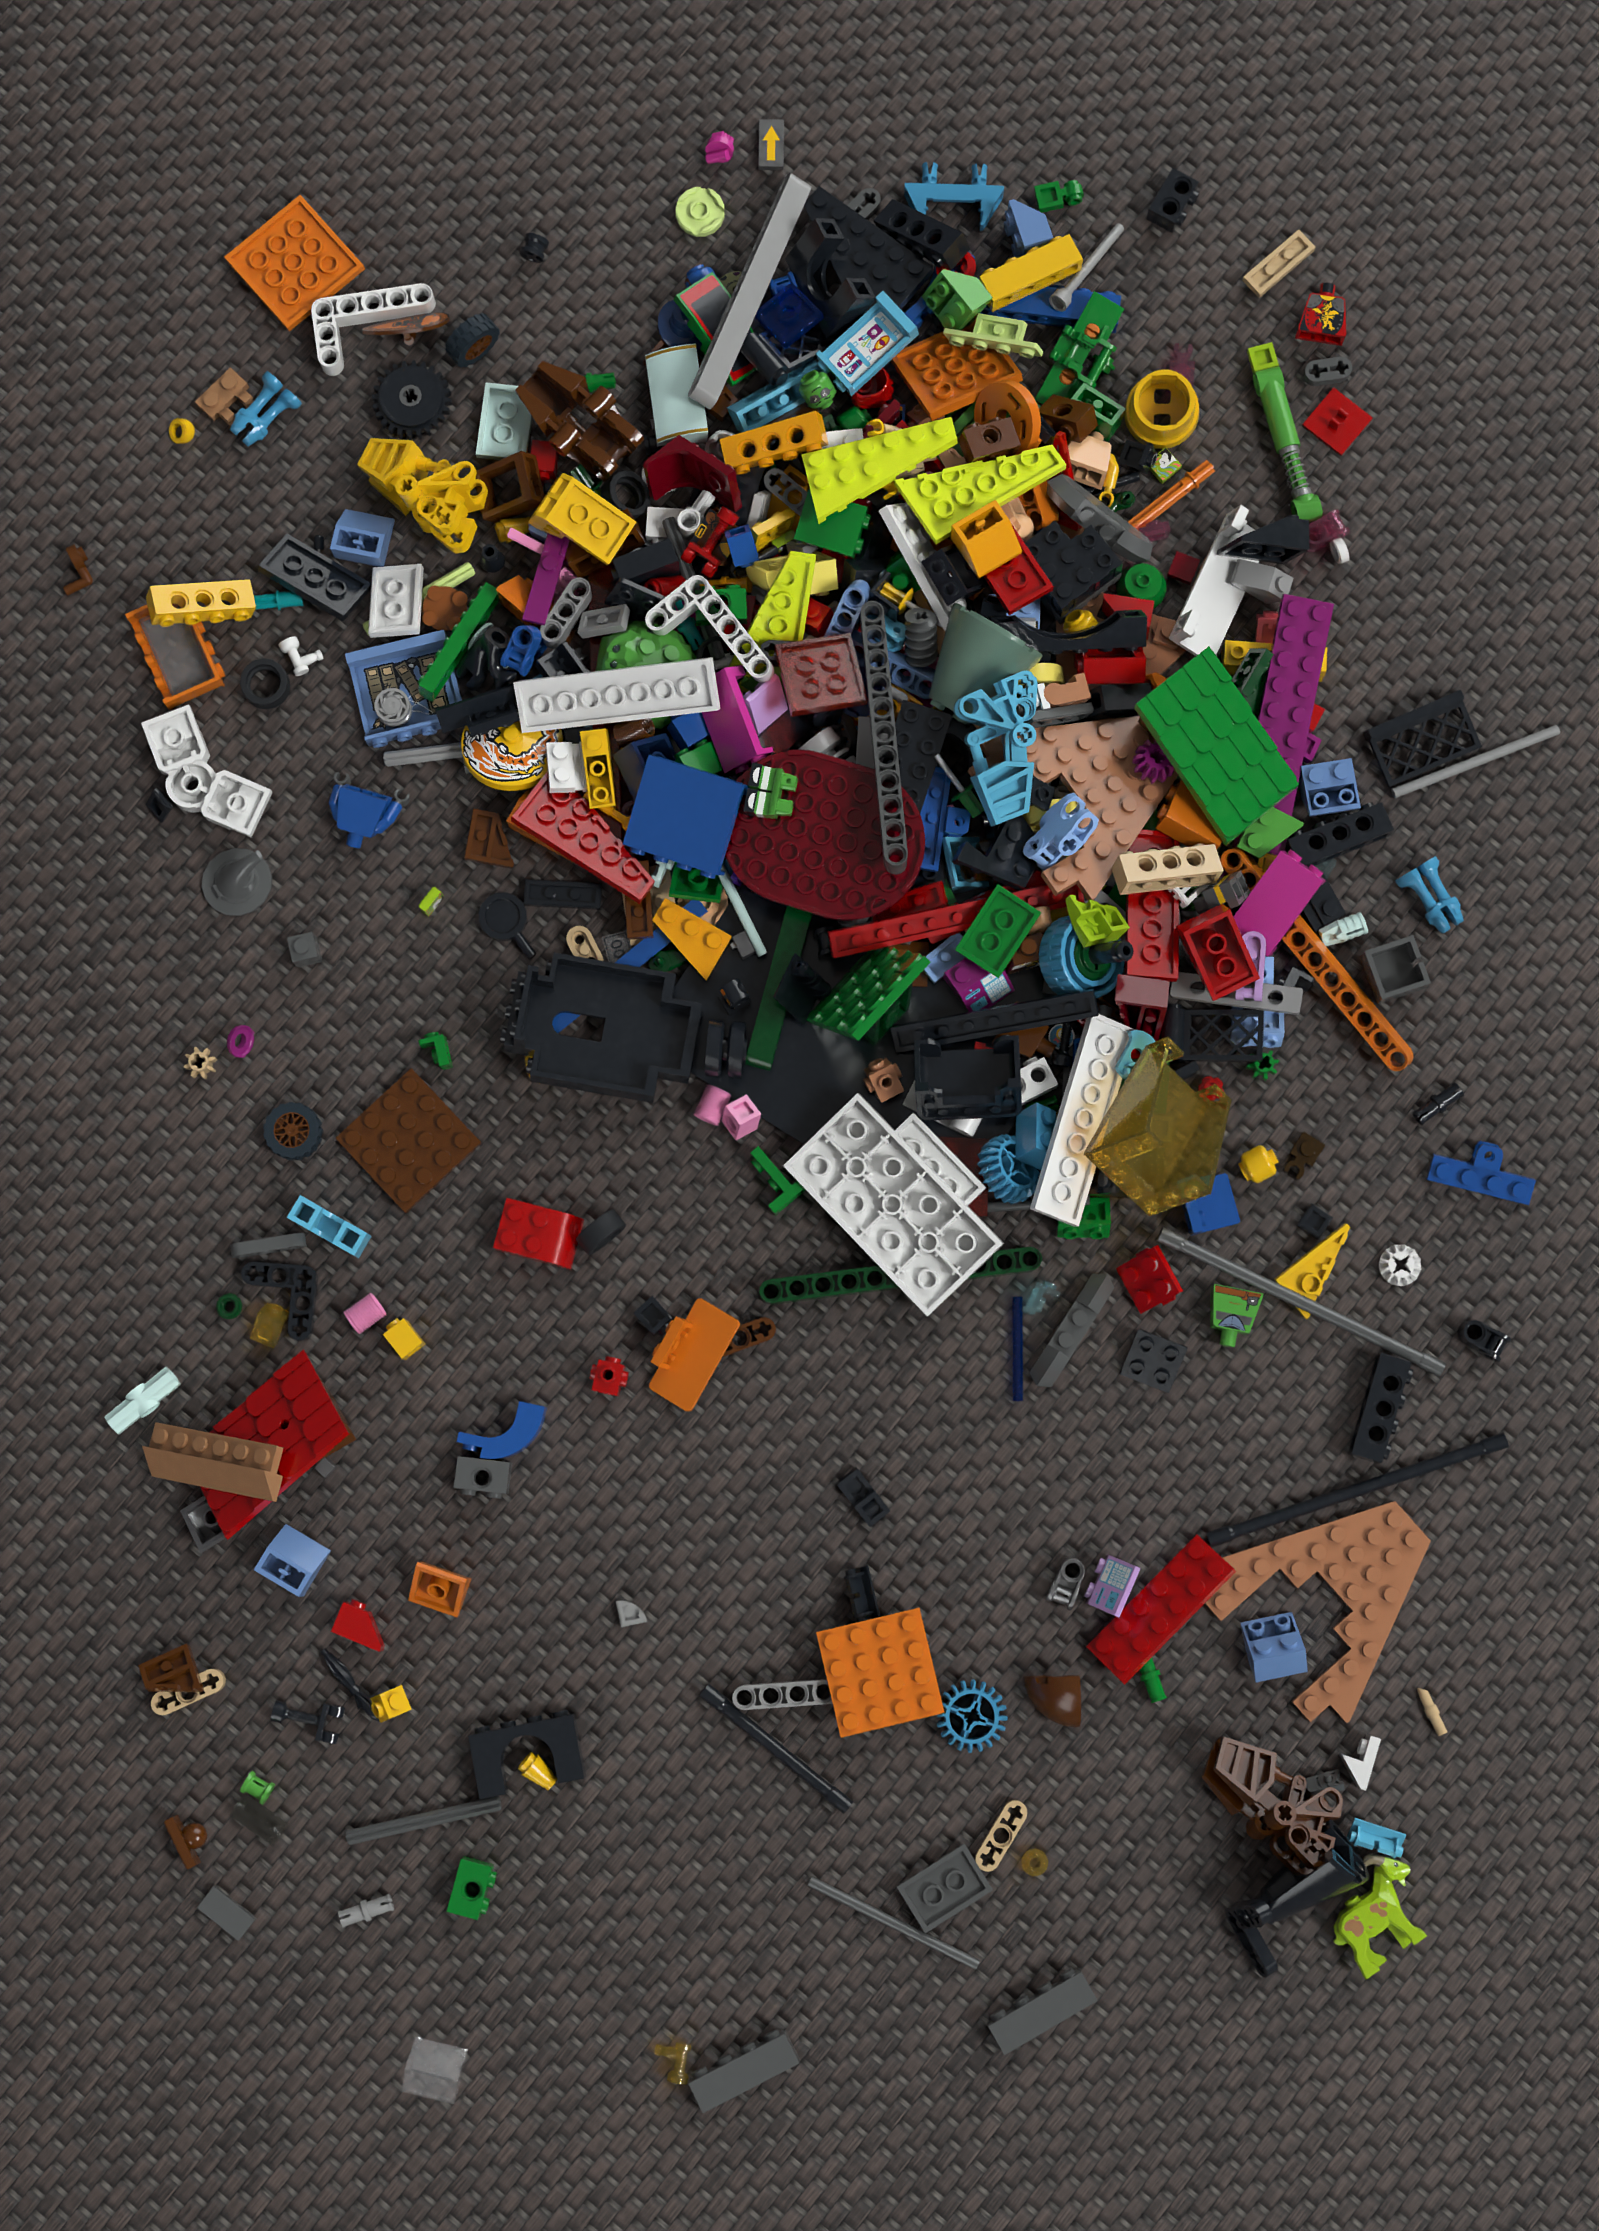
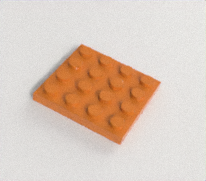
[224,195,365,332]
[891,318,1023,421]
[816,1608,945,1738]

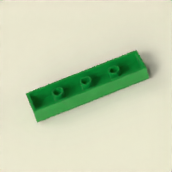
[418,582,500,703]

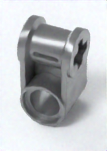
[1046,1557,1085,1611]

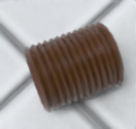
[613,718,655,748]

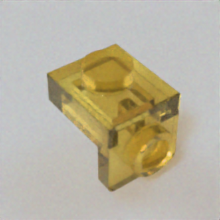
[250,1303,289,1349]

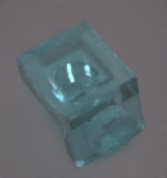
[1023,1280,1061,1316]

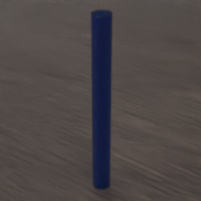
[1012,1296,1023,1401]

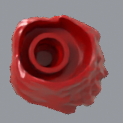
[847,368,894,409]

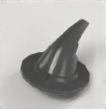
[202,848,272,916]

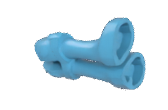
[230,371,302,447]
[1395,856,1464,934]

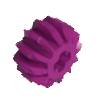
[1132,740,1174,784]

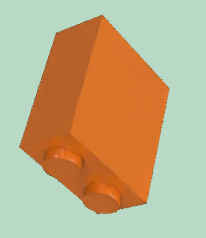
[1155,779,1222,849]

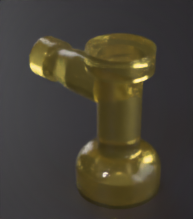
[655,2042,692,2085]

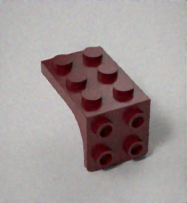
[643,435,742,512]

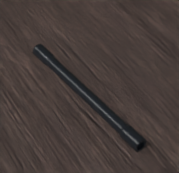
[699,1684,854,1814]

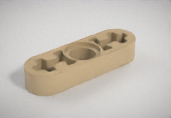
[151,1669,226,1715]
[975,1800,1027,1872]

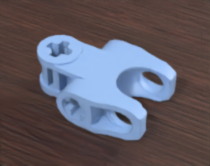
[1023,793,1099,870]

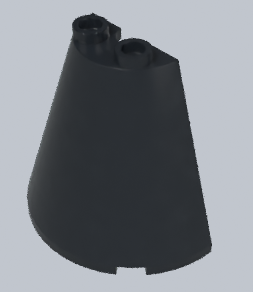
[1260,1820,1369,1925]

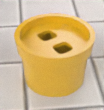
[1124,370,1200,449]

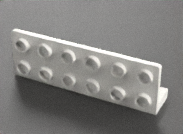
[1169,505,1259,656]

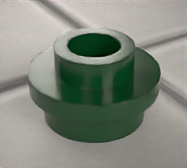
[216,1293,243,1320]

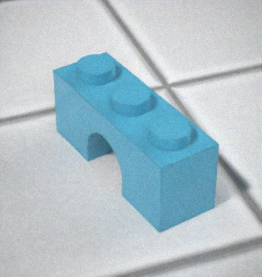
[287,1195,372,1258]

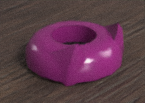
[227,1025,254,1058]

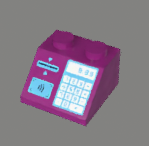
[943,957,1015,1012]

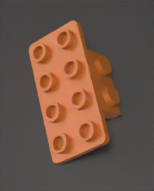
[649,1298,740,1412]

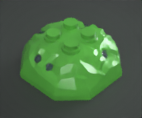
[595,620,696,729]

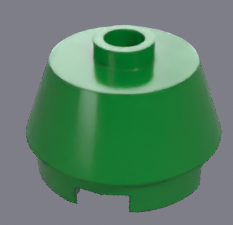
[1116,563,1166,608]

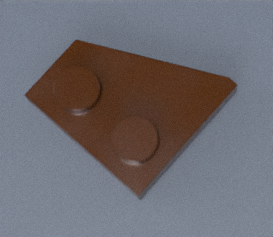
[138,1643,204,1692]

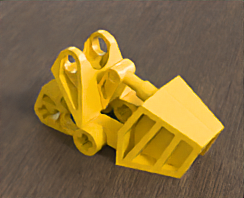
[357,438,488,554]

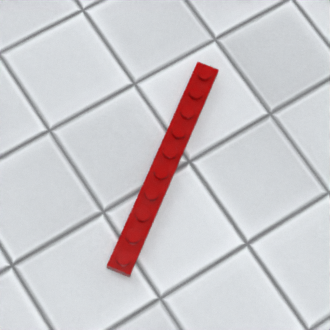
[828,884,1085,958]

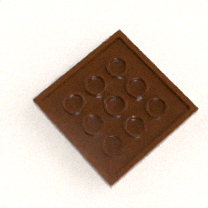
[336,1068,482,1213]

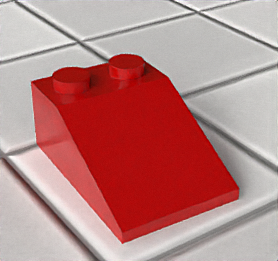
[1175,904,1260,1001]

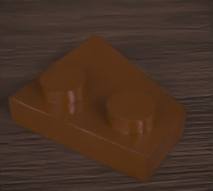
[464,808,514,869]

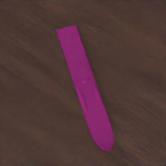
[522,533,570,626]

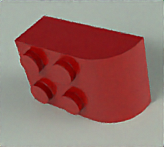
[493,1198,584,1270]

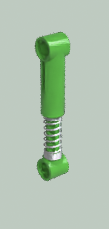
[1253,366,1323,522]

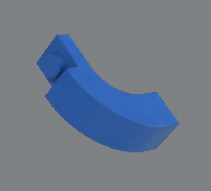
[457,1401,547,1459]

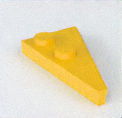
[1274,1223,1350,1319]

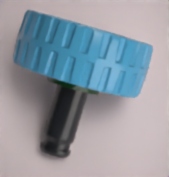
[1039,915,1134,998]

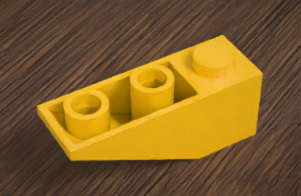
[580,728,616,809]

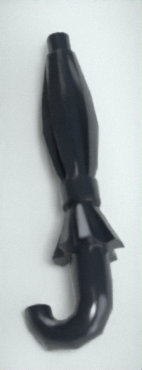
[321,1648,380,1722]

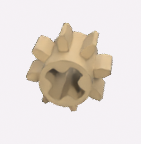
[184,1047,217,1079]

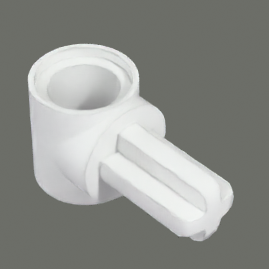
[677,490,715,539]

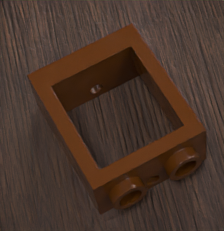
[475,451,545,523]

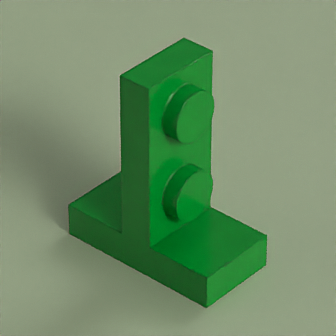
[750,1146,806,1216]

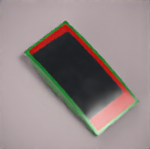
[674,271,757,387]

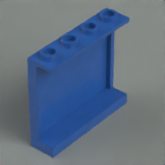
[623,755,749,879]

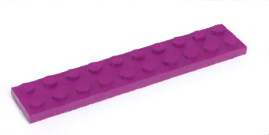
[1232,594,1334,855]

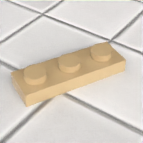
[1242,230,1316,298]

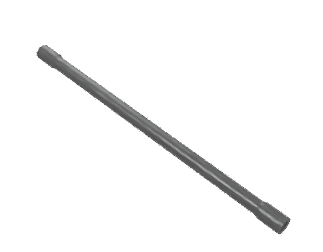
[1156,1227,1446,1376]

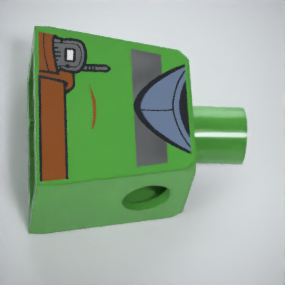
[1210,1284,1263,1348]

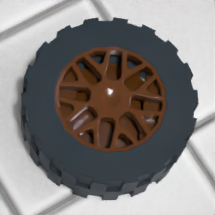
[444,313,500,368]
[263,1102,323,1161]

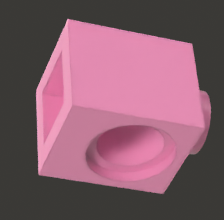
[722,1094,761,1140]

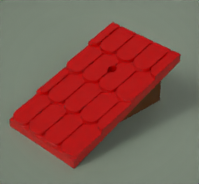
[200,1349,357,1540]

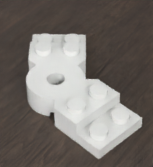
[141,705,273,838]

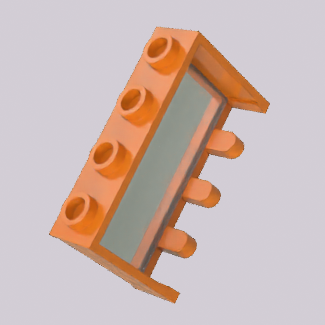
[125,604,226,710]

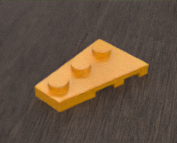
[653,898,732,981]

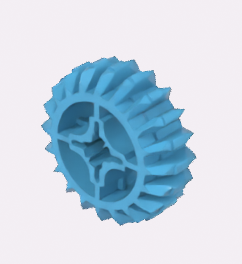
[977,1134,1040,1204]
[936,1679,1008,1753]

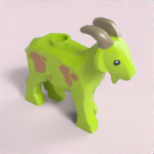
[1333,1853,1427,1980]

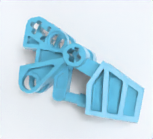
[954,670,1038,826]

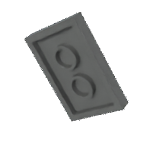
[897,1843,993,1933]

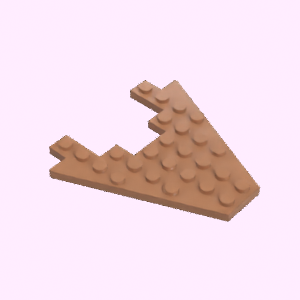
[968,716,1179,901]

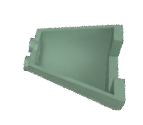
[929,603,1043,725]

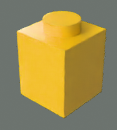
[383,1318,426,1360]

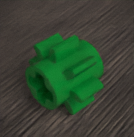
[1246,1050,1279,1081]

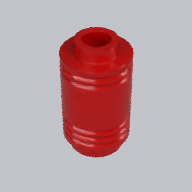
[643,575,686,601]

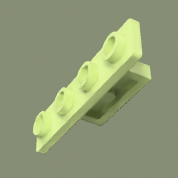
[943,313,1043,359]

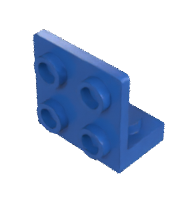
[1176,1173,1240,1236]

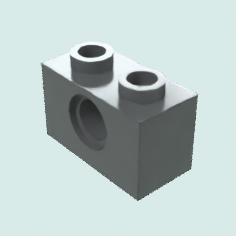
[454,1456,512,1499]

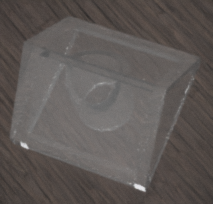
[402,2037,467,2104]

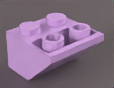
[743,674,788,736]

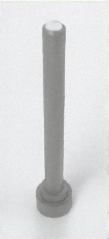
[1049,223,1124,312]

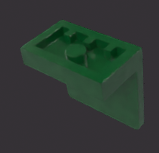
[1232,648,1274,718]

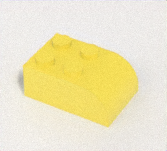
[746,551,838,596]

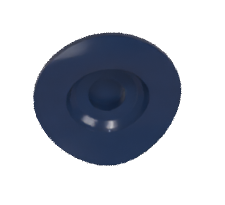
[658,299,702,351]

